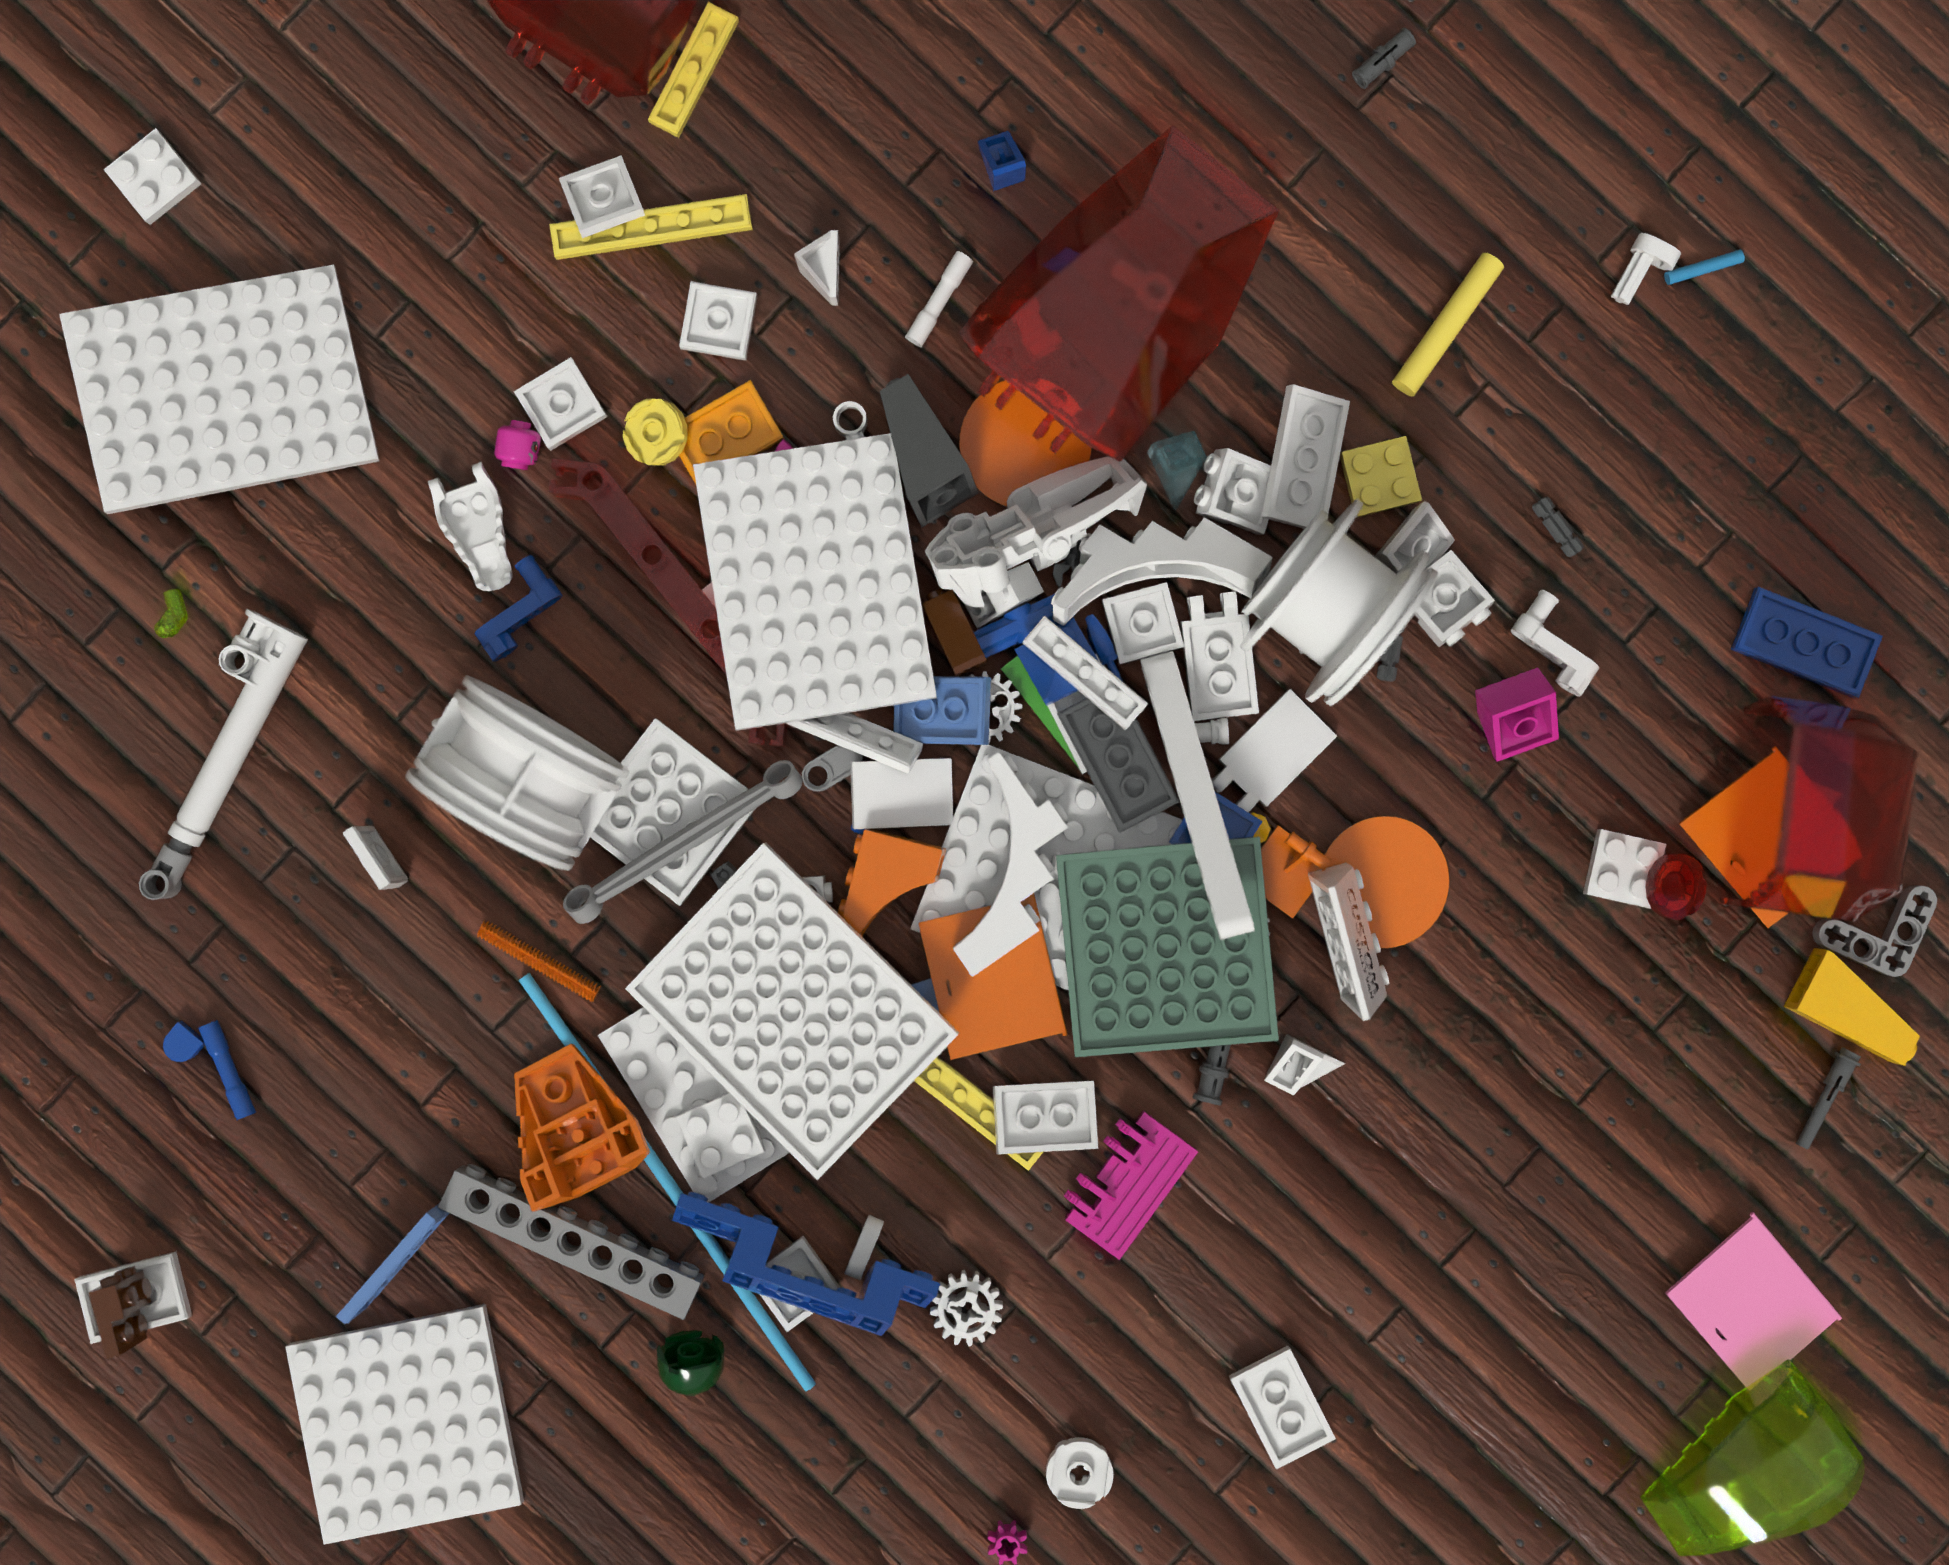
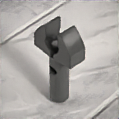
[1052,540,1081,588]

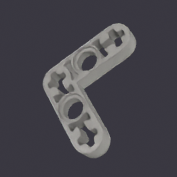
[1812,885,1937,977]

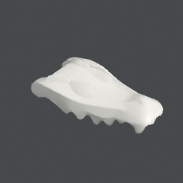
[427,462,513,591]

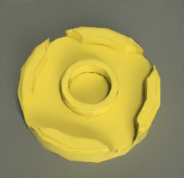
[623,399,687,466]

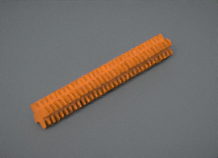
[477,920,601,1002]

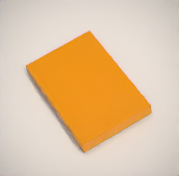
[679,380,784,484]

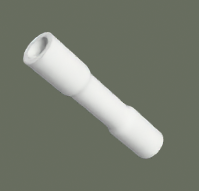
[905,251,973,347]

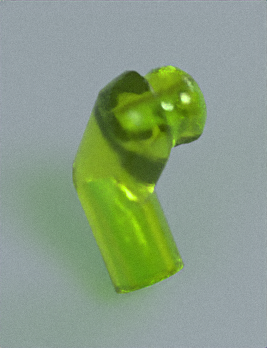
[154,589,188,638]

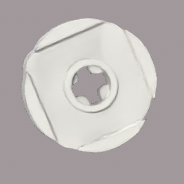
[1046,1437,1114,1509]

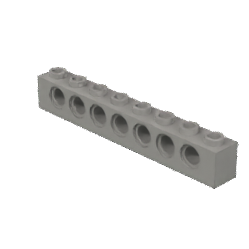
[438,1164,705,1320]

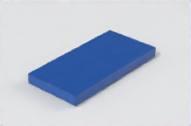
[1731,587,1883,698]

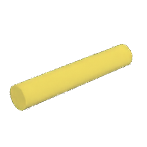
[1392,253,1504,397]

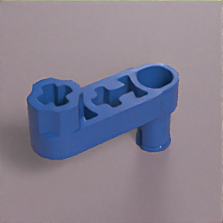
[474,555,563,662]

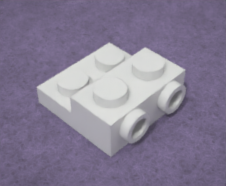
[1194,448,1271,535]
[1414,550,1495,647]

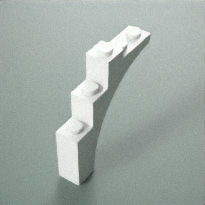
[1051,517,1273,626]
[953,752,1069,977]

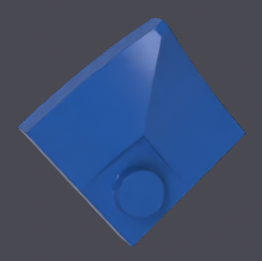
[1014,617,1098,706]

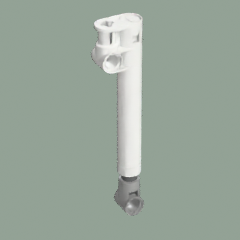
[139,609,308,900]

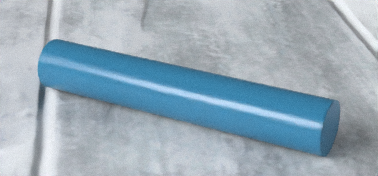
[1664,249,1745,285]

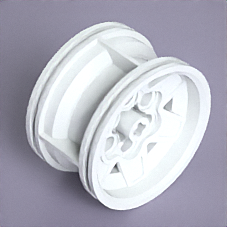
[405,676,630,870]

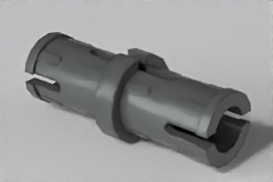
[1352,28,1416,89]

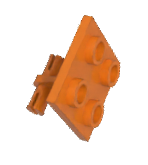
[1261,825,1332,919]

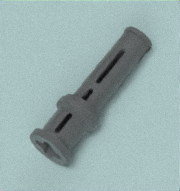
[1192,1045,1231,1106]

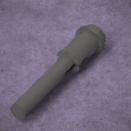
[1796,1047,1861,1150]

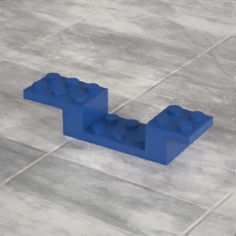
[672,1192,940,1336]

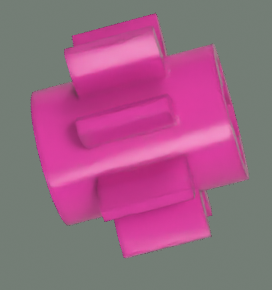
[987,1520,1027,1565]

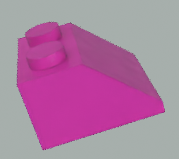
[1475,667,1559,762]

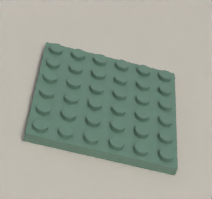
[1056,836,1279,1057]

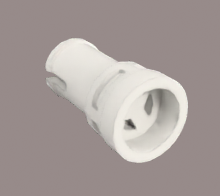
[1195,718,1229,745]

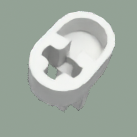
[1611,233,1681,305]

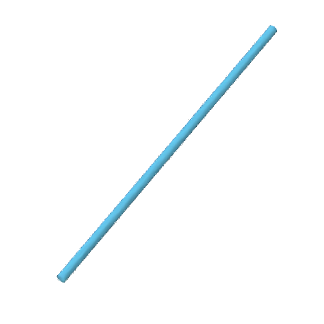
[519,973,816,1392]

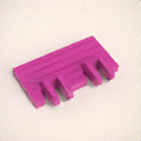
[1064,1110,1198,1260]

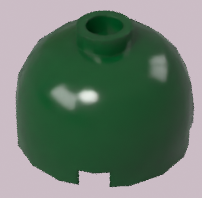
[657,1330,724,1396]

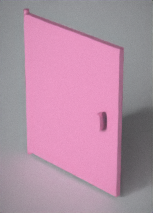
[1665,1212,1842,1394]

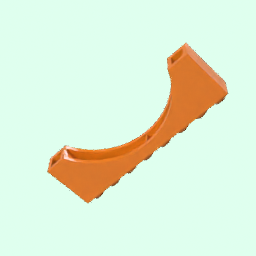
[838,829,947,937]

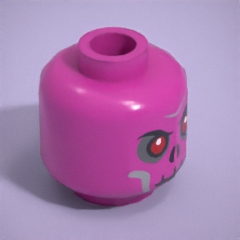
[494,420,541,470]

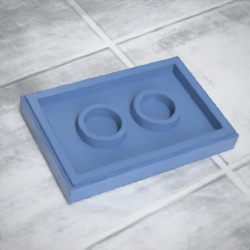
[893,676,991,745]

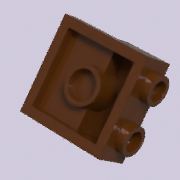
[88,1266,152,1359]

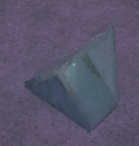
[1147,431,1207,512]

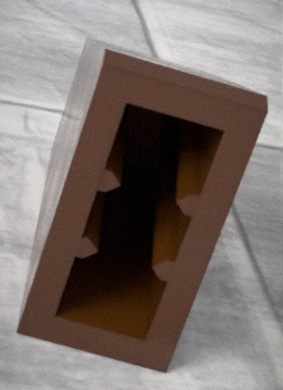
[922,588,987,677]

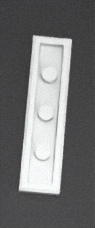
[1022,616,1148,730]
[787,713,923,774]

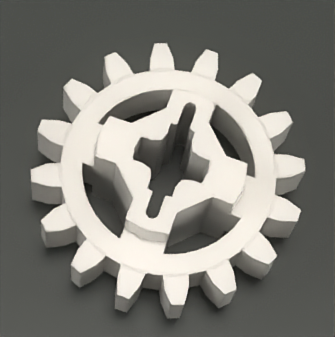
[930,1270,1003,1346]

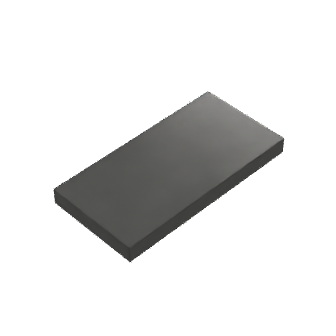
[1057,698,1180,833]

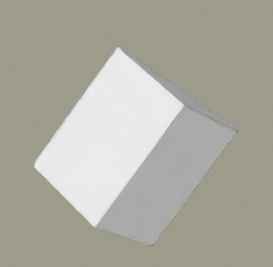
[1375,501,1455,573]

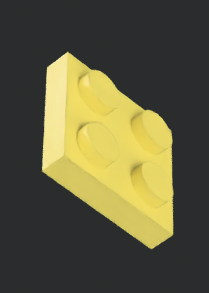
[1340,436,1422,518]

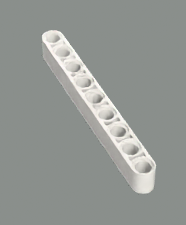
[1140,650,1254,940]

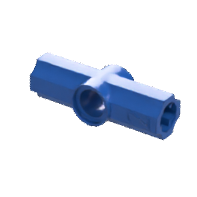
[973,594,1075,658]

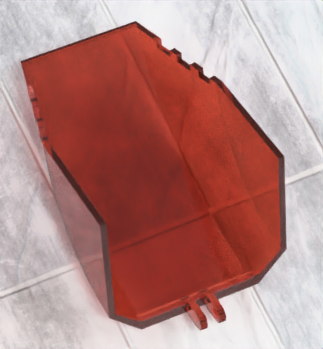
[1720,696,1919,922]

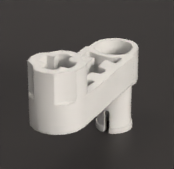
[1510,590,1600,697]

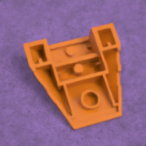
[514,1044,650,1212]

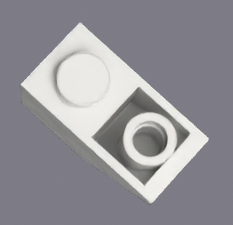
[964,562,1044,629]

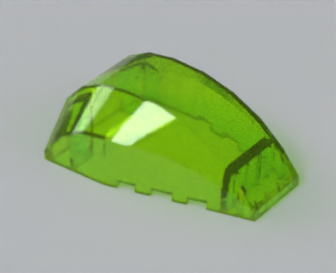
[1640,1359,1865,1556]

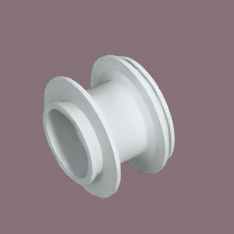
[1240,499,1438,706]

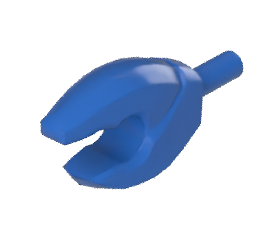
[1085,614,1123,682]

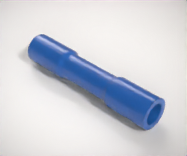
[198,1020,256,1121]

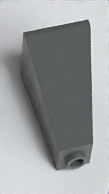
[880,374,978,527]

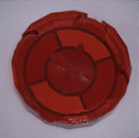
[1645,853,1707,920]

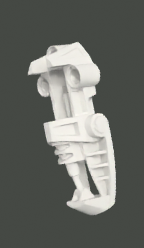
[925,454,1147,607]

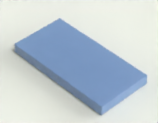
[336,1203,449,1324]

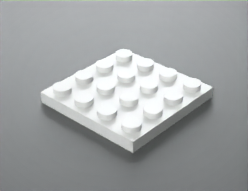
[590,718,756,906]

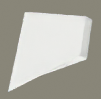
[794,230,840,306]
[1264,1034,1346,1095]

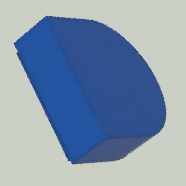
[163,1021,205,1062]

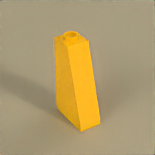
[1784,948,1920,1066]

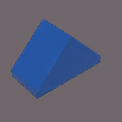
[977,131,1026,191]

